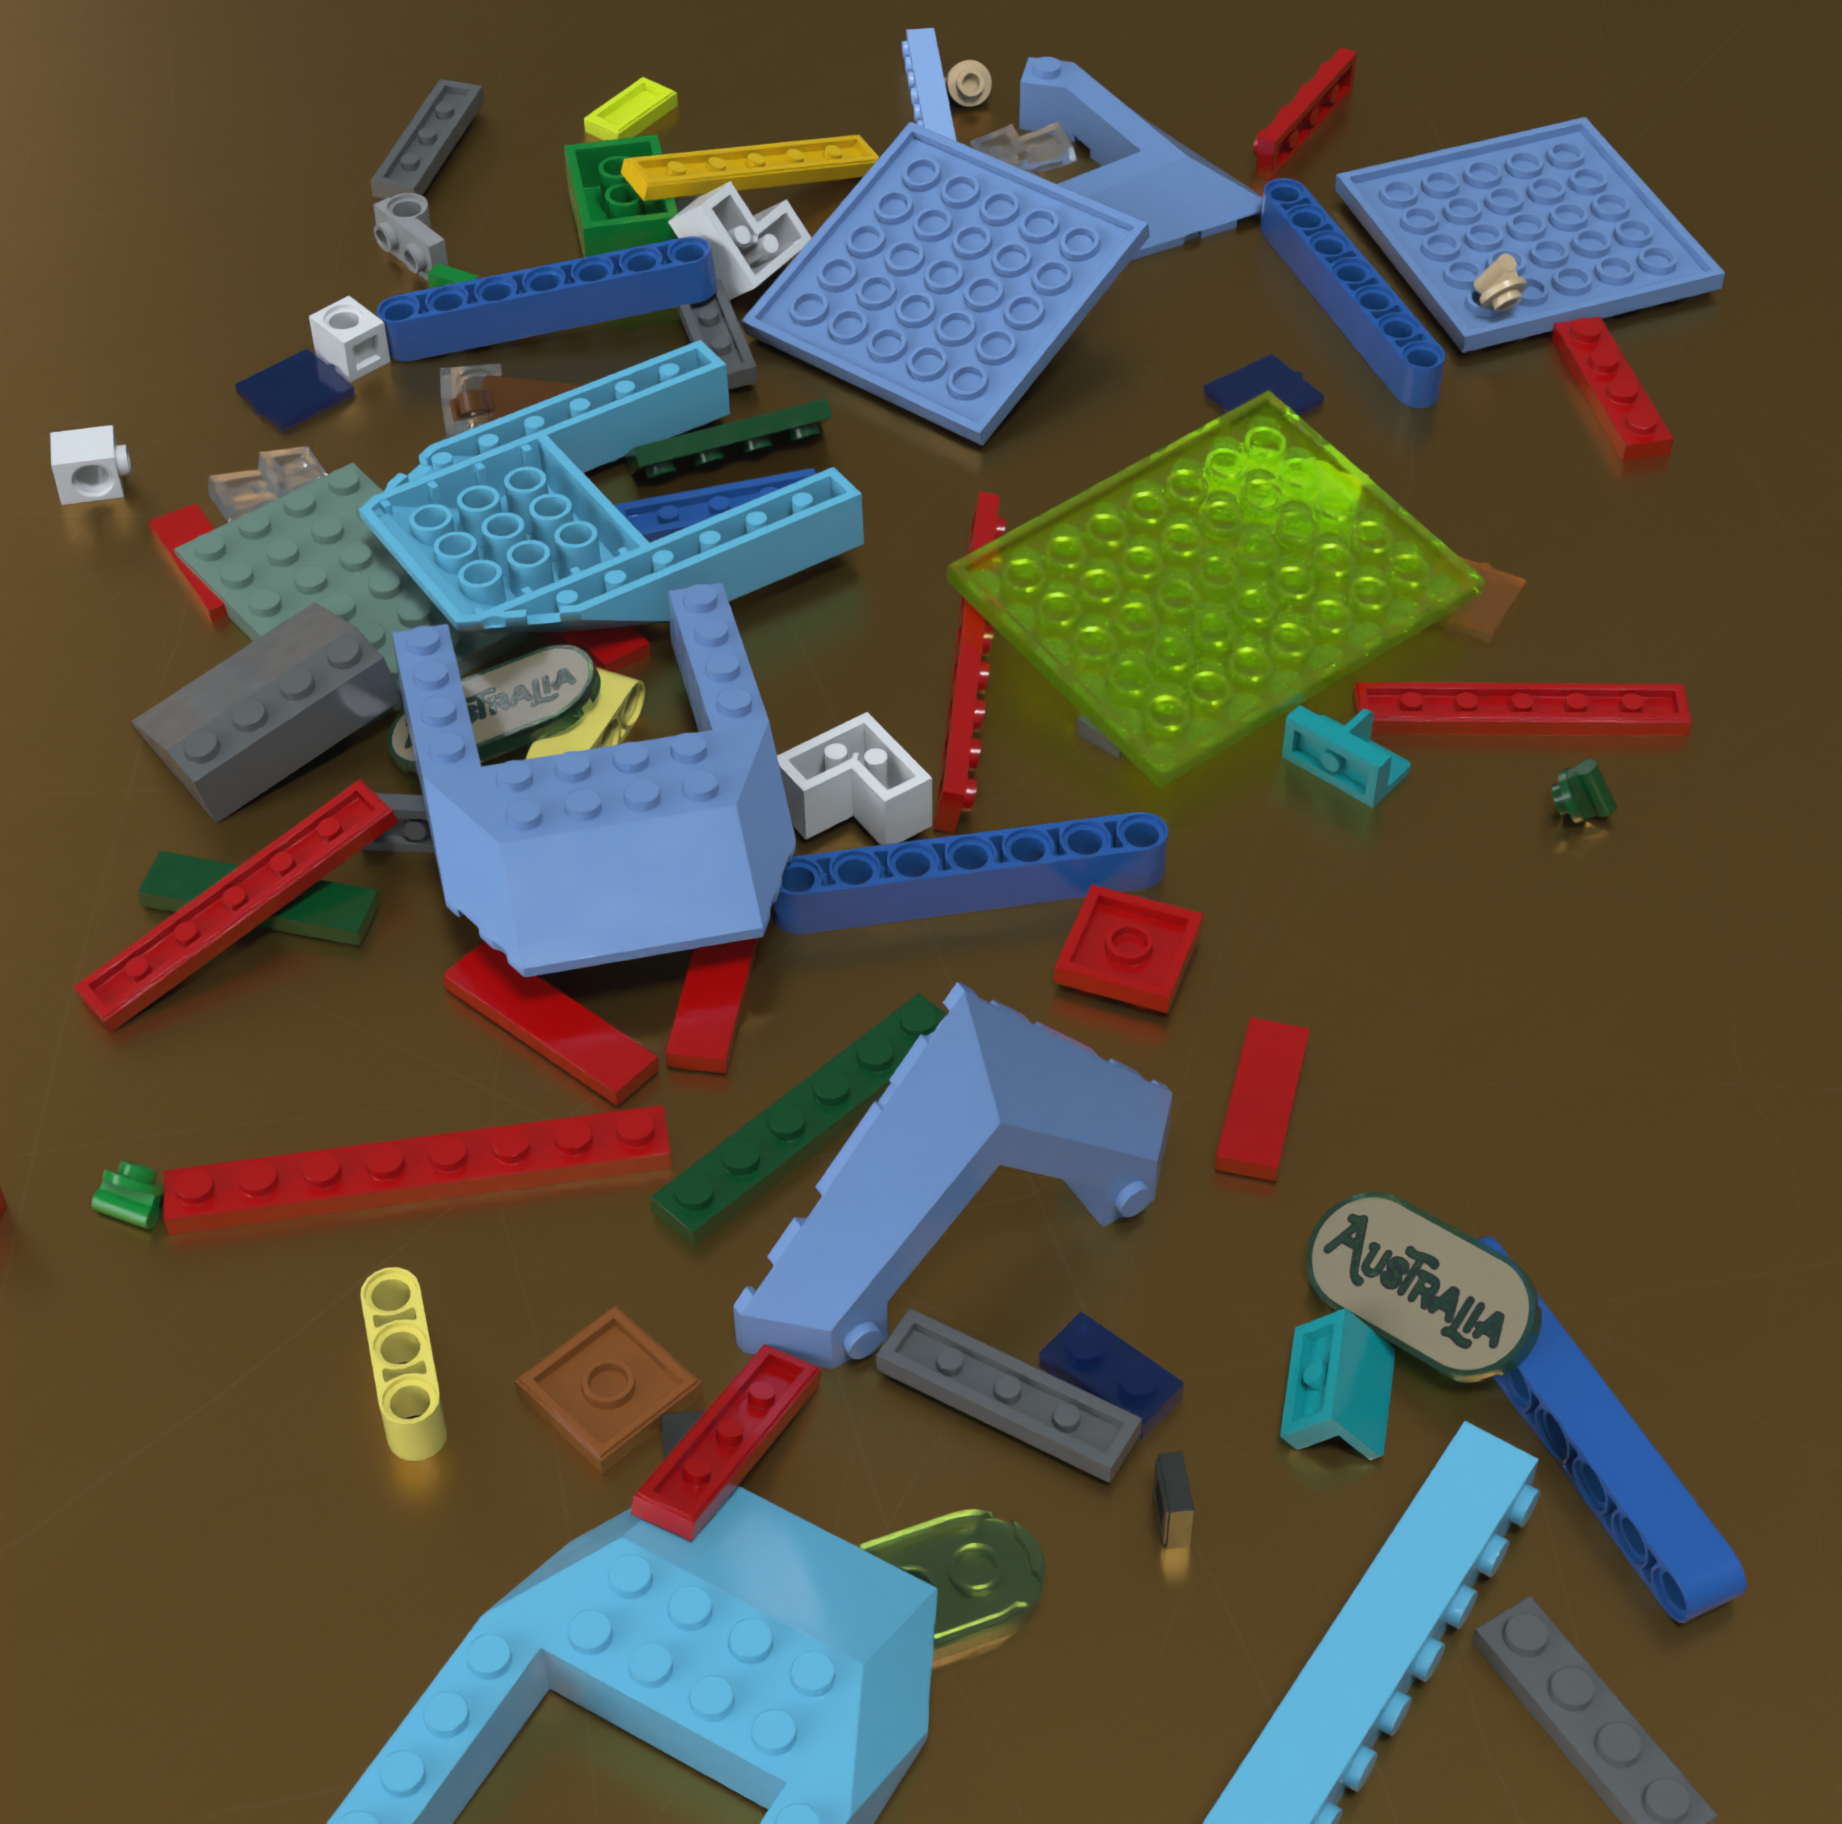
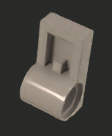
[373,193,448,281]

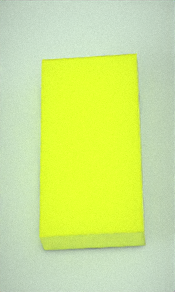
[584,77,678,141]

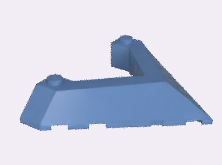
[1019,57,1263,261]
[733,982,1173,1369]

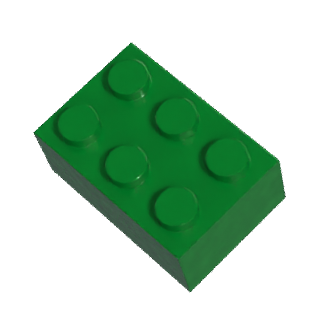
[564,134,678,257]

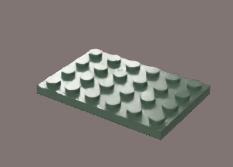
[174,463,529,737]

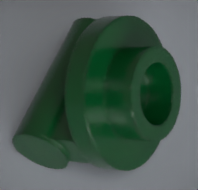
[1552,759,1617,824]

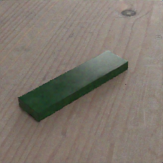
[137,851,380,946]

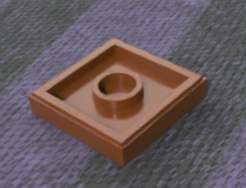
[515,1305,703,1474]

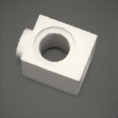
[309,296,390,383]
[50,425,132,505]

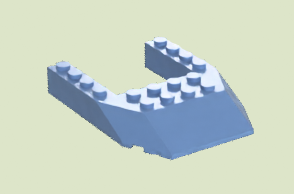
[392,583,796,978]

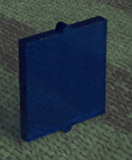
[235,349,355,431]
[1204,354,1324,436]

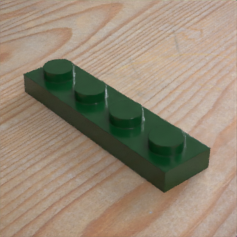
[625,398,833,479]

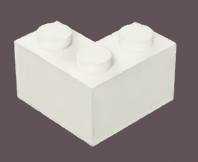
[668,181,811,300]
[777,712,932,845]

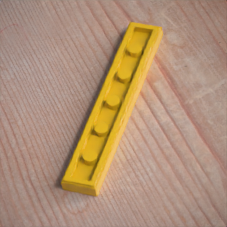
[621,135,880,201]

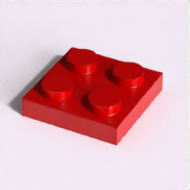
[1054,884,1204,1013]

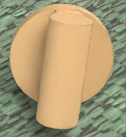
[944,60,992,107]
[1474,253,1528,312]

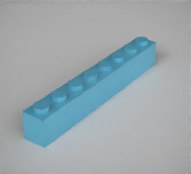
[1202,1421,1541,1824]

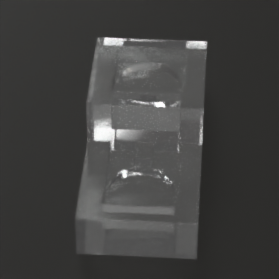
[970,122,1077,174]
[208,446,327,522]

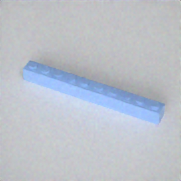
[902,28,956,141]

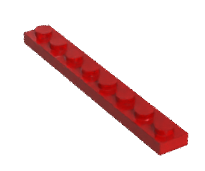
[933,491,1006,833]
[163,1105,672,1235]

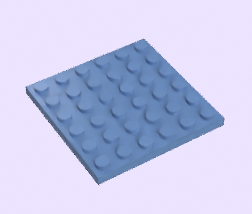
[1335,117,1725,353]
[741,122,1150,446]

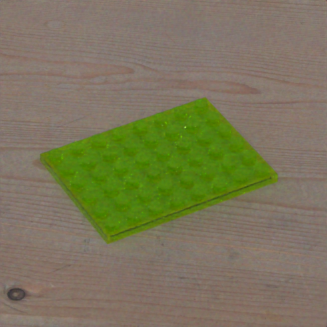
[946,390,1485,789]

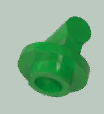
[91,1160,166,1230]

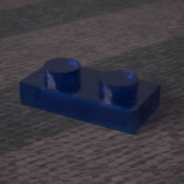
[1039,1311,1184,1440]

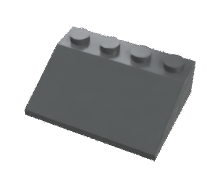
[131,602,402,823]

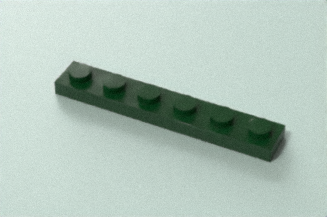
[650,993,948,1248]

